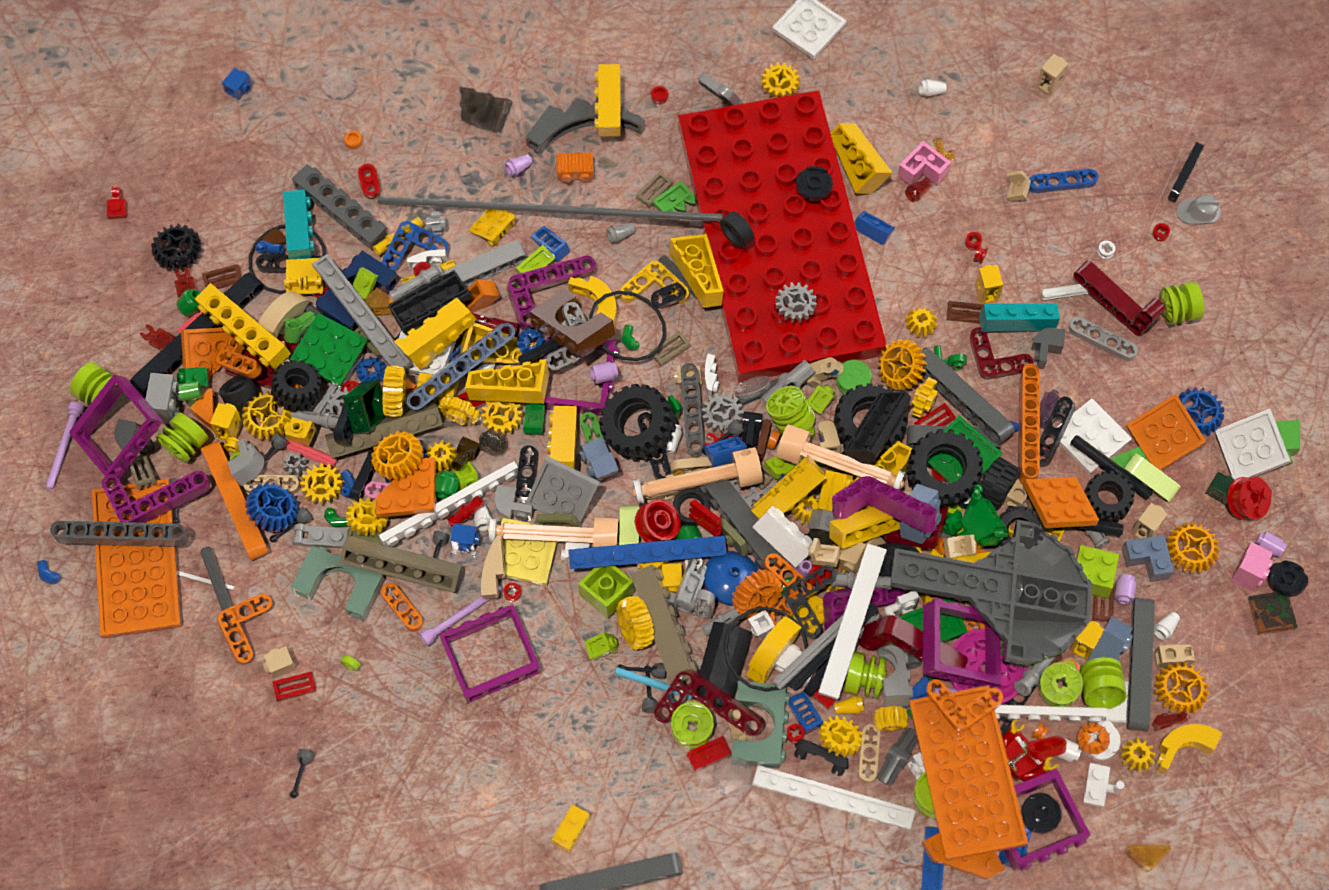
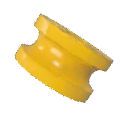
[223,437,240,453]

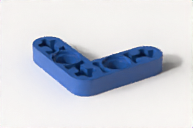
[382,221,449,270]

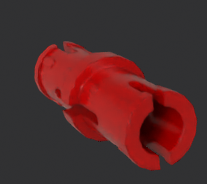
[447,495,485,528]

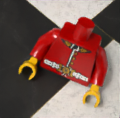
[1002,718,1059,782]

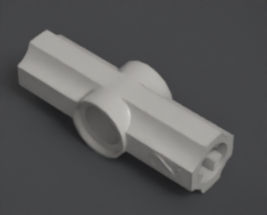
[762,360,816,403]

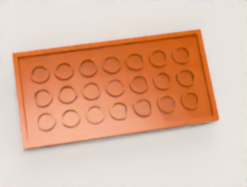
[91,479,181,638]
[909,685,1028,861]

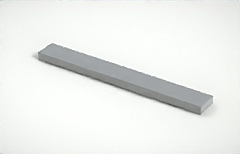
[312,254,412,369]

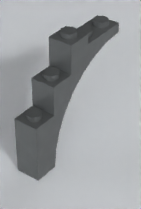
[526,97,645,154]

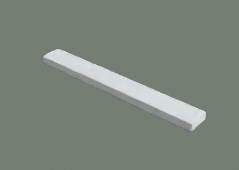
[819,544,886,700]
[752,765,915,831]

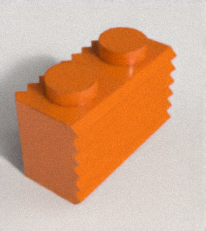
[556,152,594,182]

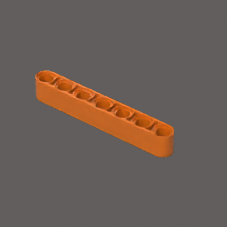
[1018,364,1040,485]
[201,440,269,561]

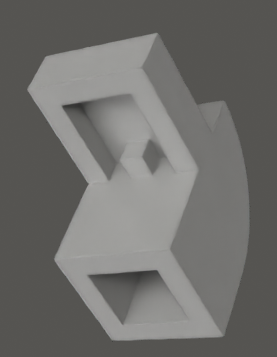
[228,438,264,486]
[495,485,533,520]

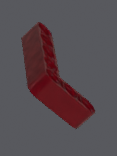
[1073,260,1165,336]
[859,615,968,669]
[654,669,764,736]

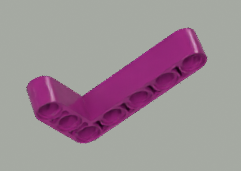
[506,255,596,330]
[102,470,210,523]
[832,476,937,533]
[823,587,918,631]

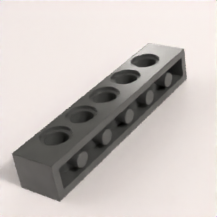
[292,164,387,251]

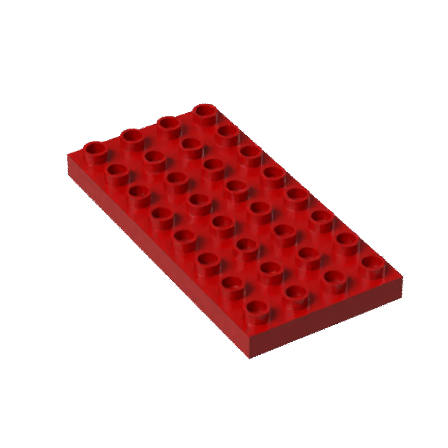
[678,90,887,383]

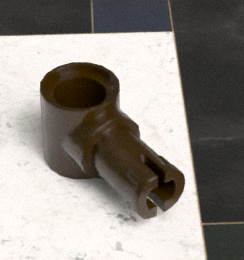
[451,437,481,471]

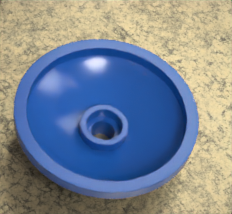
[704,551,759,606]

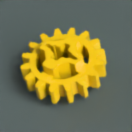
[761,62,800,98]
[911,377,938,419]
[438,397,480,425]
[481,401,523,436]
[300,463,343,505]
[346,498,388,536]
[818,716,863,757]

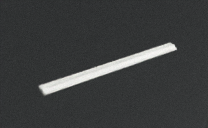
[177,571,235,590]

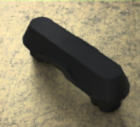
[794,739,849,776]

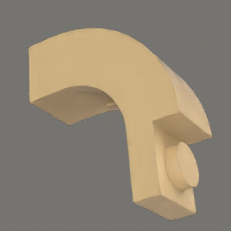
[253,291,309,339]

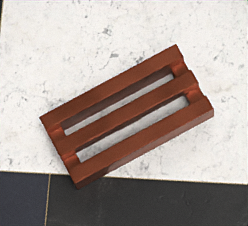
[202,264,241,289]
[946,301,984,324]
[756,419,771,462]
[1092,584,1115,622]

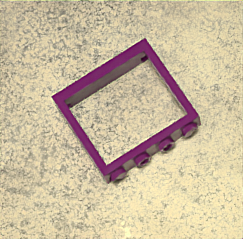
[537,337,619,416]
[69,374,164,478]
[923,598,1001,688]
[439,605,541,704]
[1003,769,1091,871]

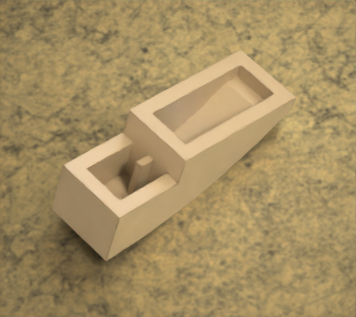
[481,535,505,600]

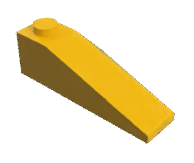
[460,322,538,364]

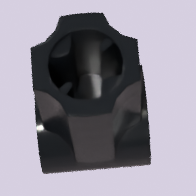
[741,411,763,449]

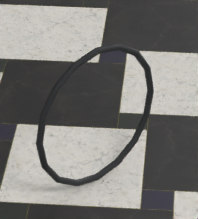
[249,224,326,294]
[589,290,666,361]
[723,607,808,692]

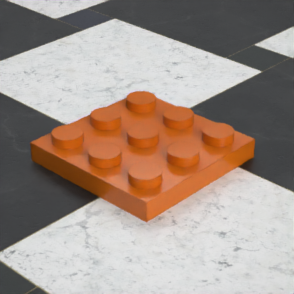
[1126,394,1207,471]
[1023,477,1099,528]

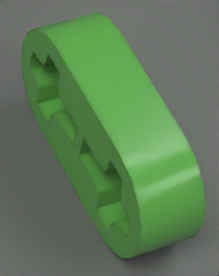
[580,412,603,443]

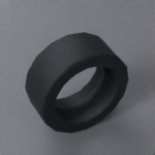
[720,211,754,248]
[219,375,258,407]
[673,488,709,526]

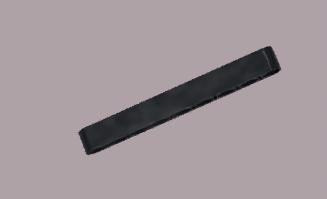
[130,272,264,397]

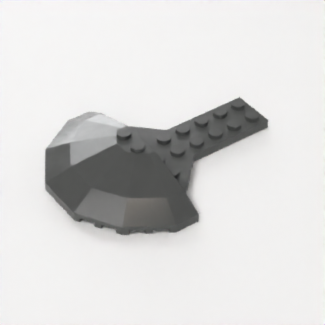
[890,520,1092,666]

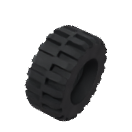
[833,383,908,459]
[599,384,676,461]
[906,429,983,507]

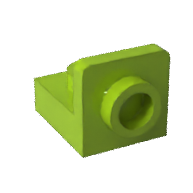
[807,384,837,415]
[451,461,478,490]
[584,632,618,661]

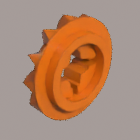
[1077,722,1110,755]

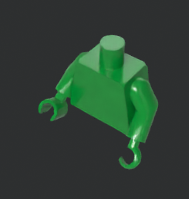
[958,484,1009,546]

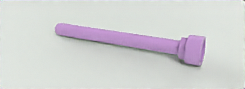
[46,402,85,489]
[419,585,502,646]

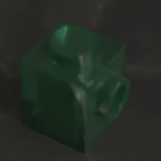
[1205,471,1235,505]

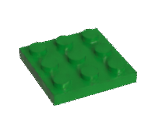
[290,313,368,388]
[927,415,1003,483]

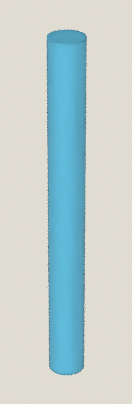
[614,667,692,699]

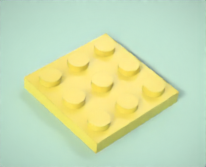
[501,518,557,586]

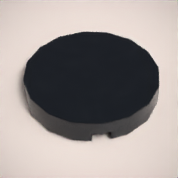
[796,166,833,201]
[1268,560,1308,597]
[1020,793,1062,835]

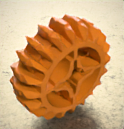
[732,569,783,619]

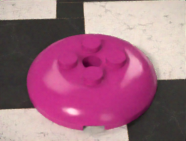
[951,629,1028,704]

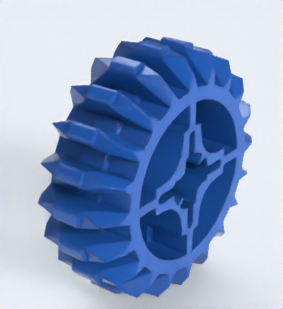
[1179,387,1224,436]
[245,482,298,533]

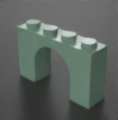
[291,546,385,622]
[731,681,790,769]

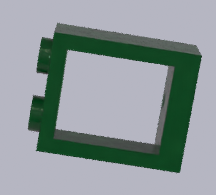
[343,379,387,434]

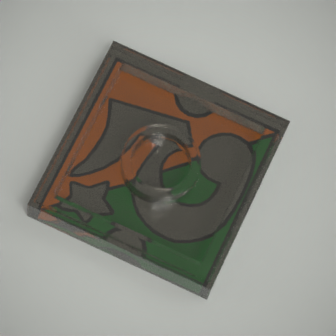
[1247,592,1298,635]

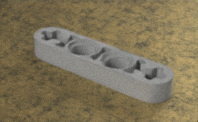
[1069,317,1138,361]

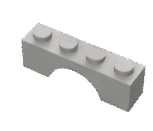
[877,643,913,707]

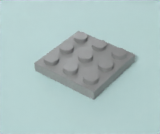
[525,456,600,525]

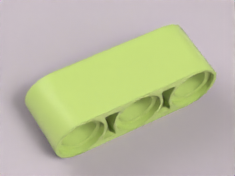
[1124,453,1181,502]
[619,506,639,545]

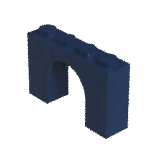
[315,250,399,331]

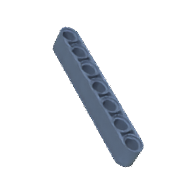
[405,323,515,410]

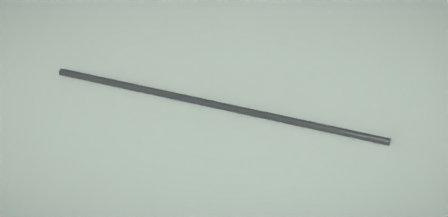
[377,196,723,221]

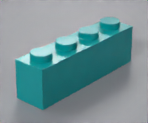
[283,189,315,259]
[979,303,1060,332]

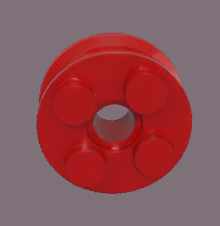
[1227,477,1272,520]
[634,499,680,542]

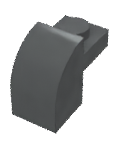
[1031,328,1065,369]
[114,419,155,454]

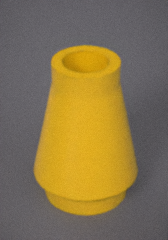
[834,695,865,715]

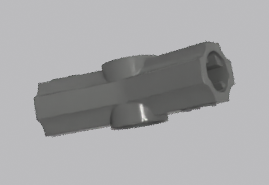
[876,727,918,787]

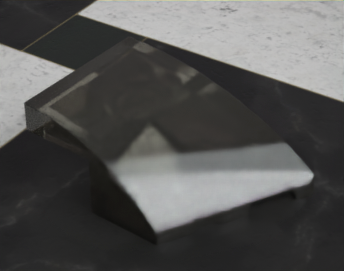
[459,87,513,134]

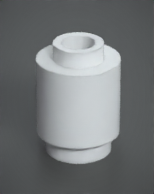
[1055,738,1081,763]

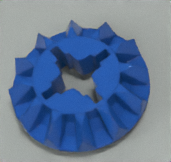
[517,328,546,354]
[356,356,386,382]

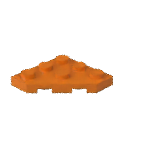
[181,327,238,382]
[376,457,436,518]
[921,833,1005,880]

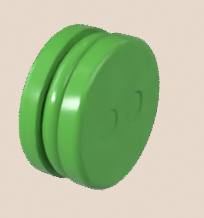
[836,360,872,395]

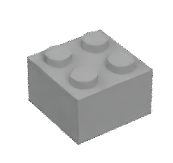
[145,373,181,425]

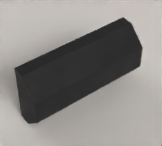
[388,270,472,333]
[844,392,911,464]
[692,622,752,707]

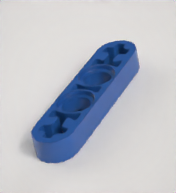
[1029,169,1099,193]

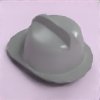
[1177,195,1221,224]

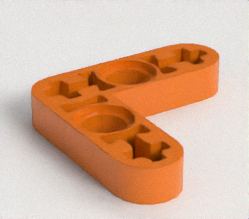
[216,326,262,379]
[763,553,812,625]
[217,594,272,665]
[926,680,1003,732]

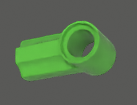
[284,311,316,343]
[179,382,202,407]

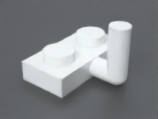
[884,591,919,616]
[1083,763,1124,808]

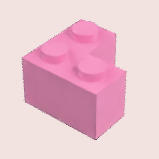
[898,141,951,186]
[1231,542,1273,591]

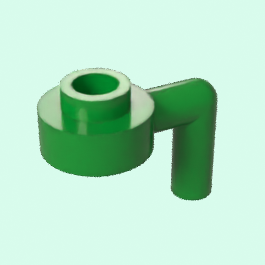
[934,345,967,370]

